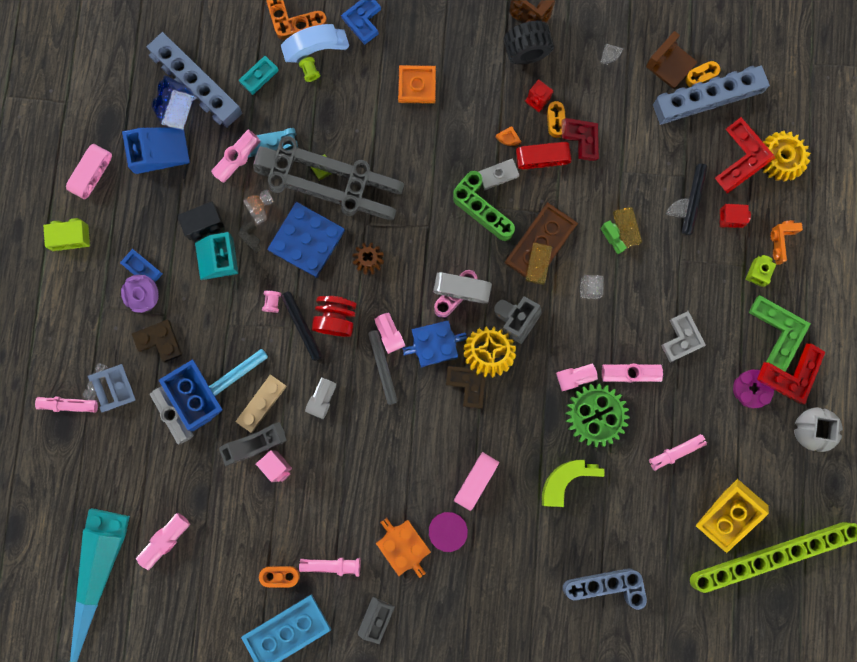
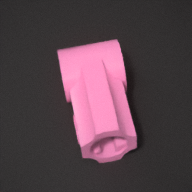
[374,313,405,354]
[556,364,598,391]

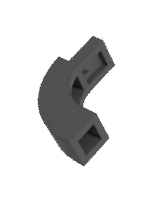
[219,422,287,466]

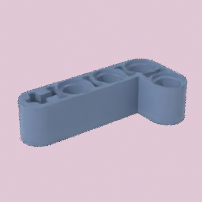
[563,569,647,610]

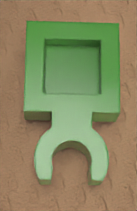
[600,220,627,254]

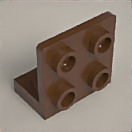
[509,0,555,23]
[646,31,697,89]

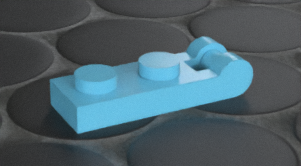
[248,128,298,157]

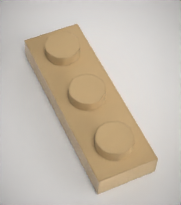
[235,375,287,433]

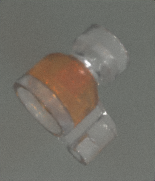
[243,189,274,225]

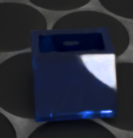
[152,75,195,130]

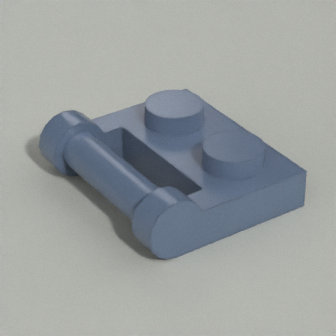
[88,364,136,412]

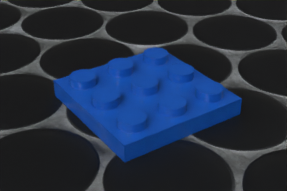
[267,202,345,278]

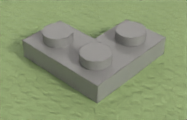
[661,311,706,362]

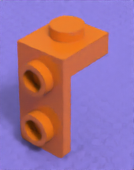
[771,220,803,265]

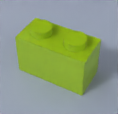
[43,218,90,251]

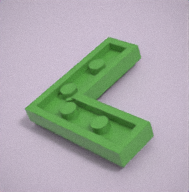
[748,295,811,372]

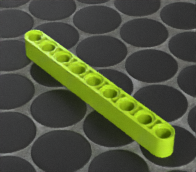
[690,522,857,593]

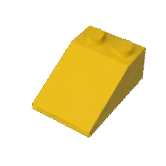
[696,479,769,553]

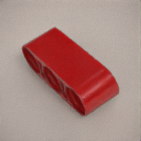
[516,142,572,169]

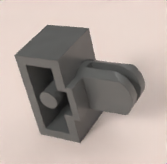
[494,296,542,344]

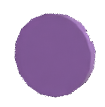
[121,274,158,313]

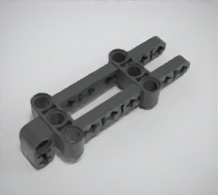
[253,136,404,220]

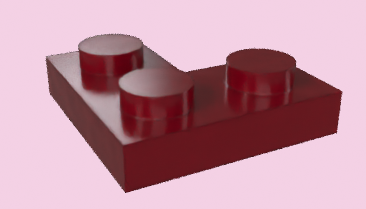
[562,118,599,161]

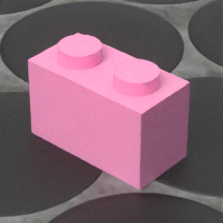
[256,450,292,482]

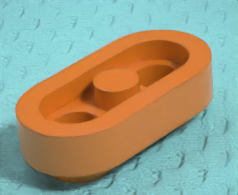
[259,566,300,587]

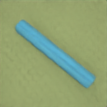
[209,349,268,396]

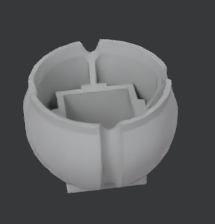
[794,407,843,452]

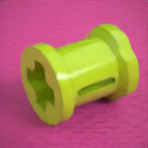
[299,57,320,82]

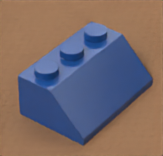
[159,359,223,431]

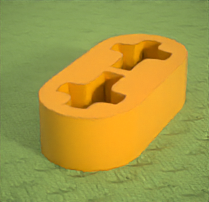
[685,61,720,87]
[547,101,565,138]

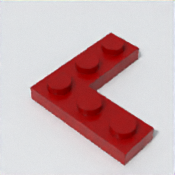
[715,117,775,193]
[757,344,825,404]

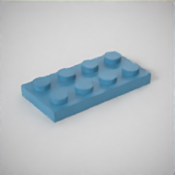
[241,594,331,662]

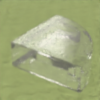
[600,44,623,64]
[666,199,689,218]

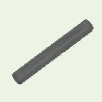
[369,330,398,405]

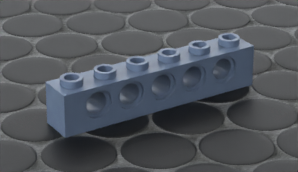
[146,32,242,128]
[653,65,770,125]

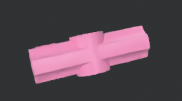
[211,130,261,183]
[602,364,663,383]
[136,513,190,570]

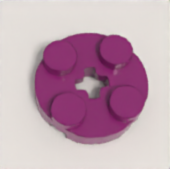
[733,369,774,408]

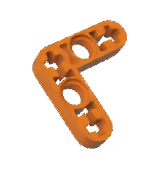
[266,0,327,40]

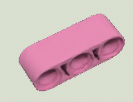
[66,144,112,199]
[434,270,477,318]
[454,452,499,511]

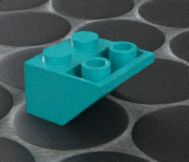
[195,232,238,280]

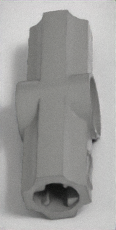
[150,387,194,445]

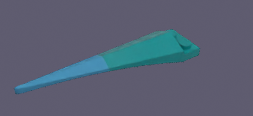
[70,508,130,662]

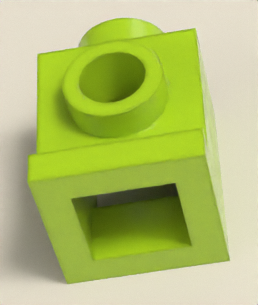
[745,255,776,287]

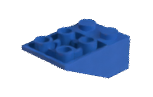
[122,127,190,174]

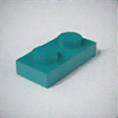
[239,56,279,95]

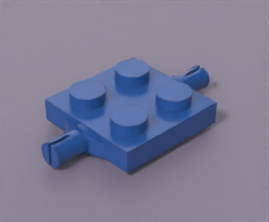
[402,320,467,367]

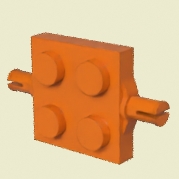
[376,518,431,578]

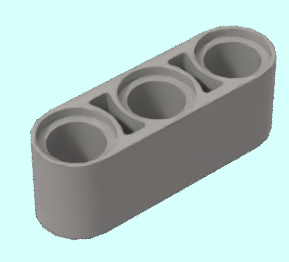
[433,272,492,303]

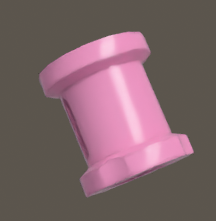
[262,291,281,313]

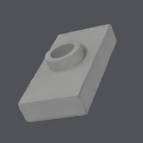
[478,159,519,190]

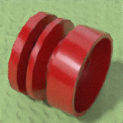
[312,296,357,337]

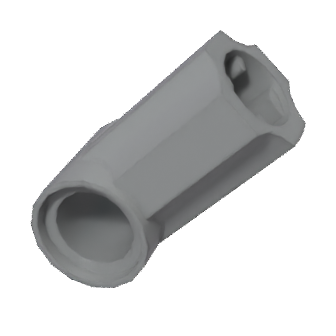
[305,377,337,419]

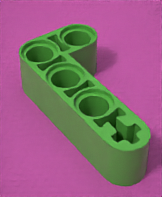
[453,171,515,241]

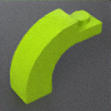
[542,460,604,507]

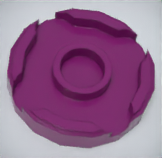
[429,512,468,552]

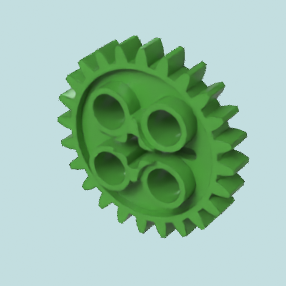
[565,384,630,447]

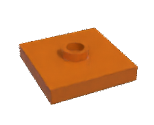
[398,65,436,103]

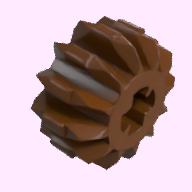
[352,243,384,275]

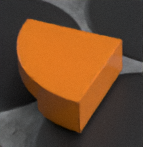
[496,126,521,146]

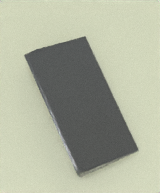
[358,597,395,644]

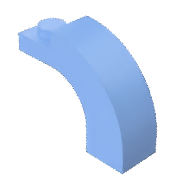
[281,24,349,63]

